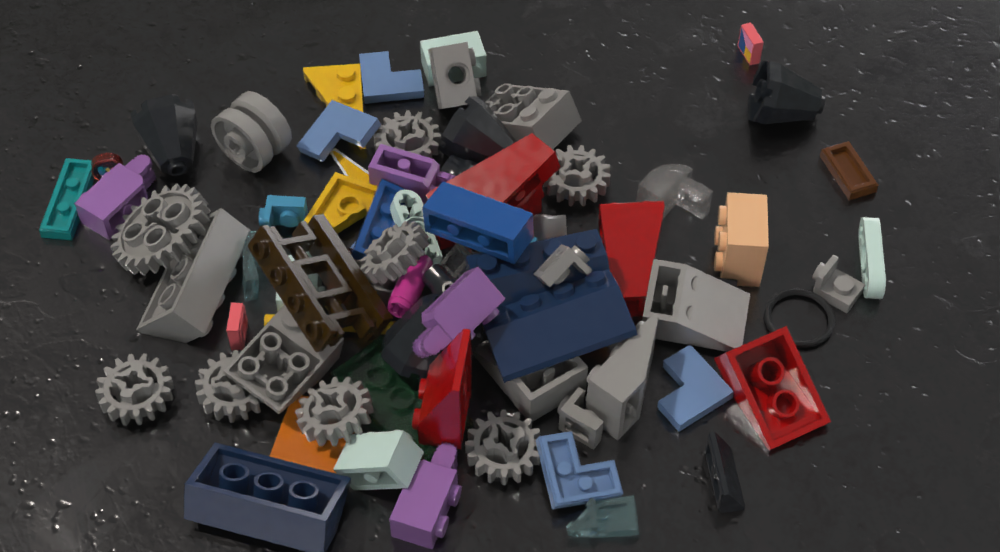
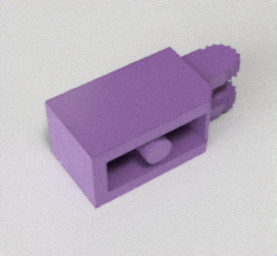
[368,144,455,205]
[74,154,156,240]
[412,267,505,358]
[389,442,462,549]

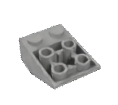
[485,84,582,149]
[642,259,750,352]
[223,304,344,414]
[585,312,659,440]
[473,340,588,422]

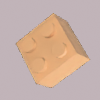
[714,192,769,287]

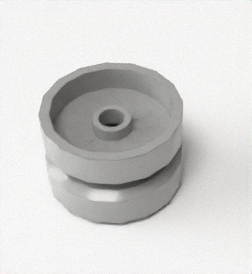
[211,91,292,173]

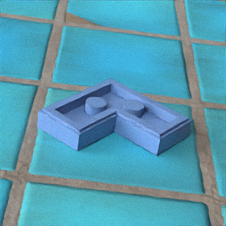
[359,51,424,104]
[297,100,381,162]
[657,344,734,432]
[535,431,623,510]

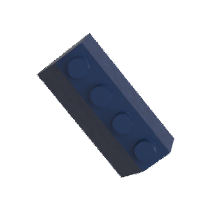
[466,229,610,334]
[482,269,638,383]
[184,443,351,552]

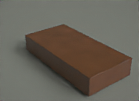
[820,141,879,200]

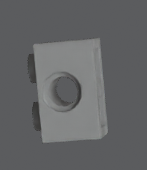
[428,42,481,109]

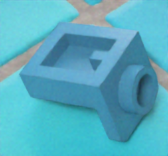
[259,195,308,227]

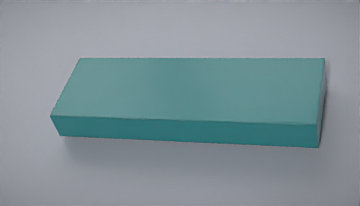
[39,158,97,240]

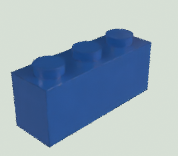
[422,182,534,264]

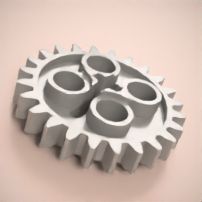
[111,184,210,275]

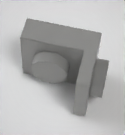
[533,244,593,287]
[812,255,865,313]
[557,387,604,450]

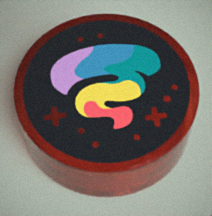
[91,153,123,180]

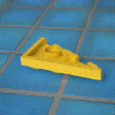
[303,64,366,149]
[304,172,377,234]

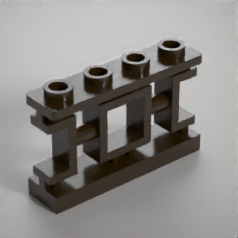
[248,214,393,353]

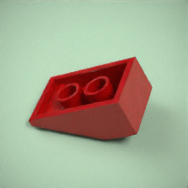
[714,326,831,450]
[412,329,472,449]

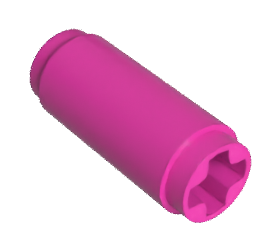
[387,255,433,318]

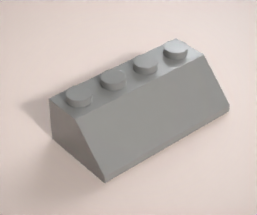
[136,208,251,343]

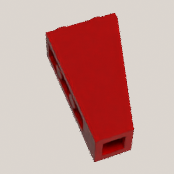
[425,133,561,208]
[598,201,665,317]

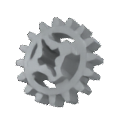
[374,110,441,158]
[543,145,611,206]
[360,221,429,285]
[195,350,263,423]
[95,353,174,426]
[295,377,374,446]
[465,410,541,485]

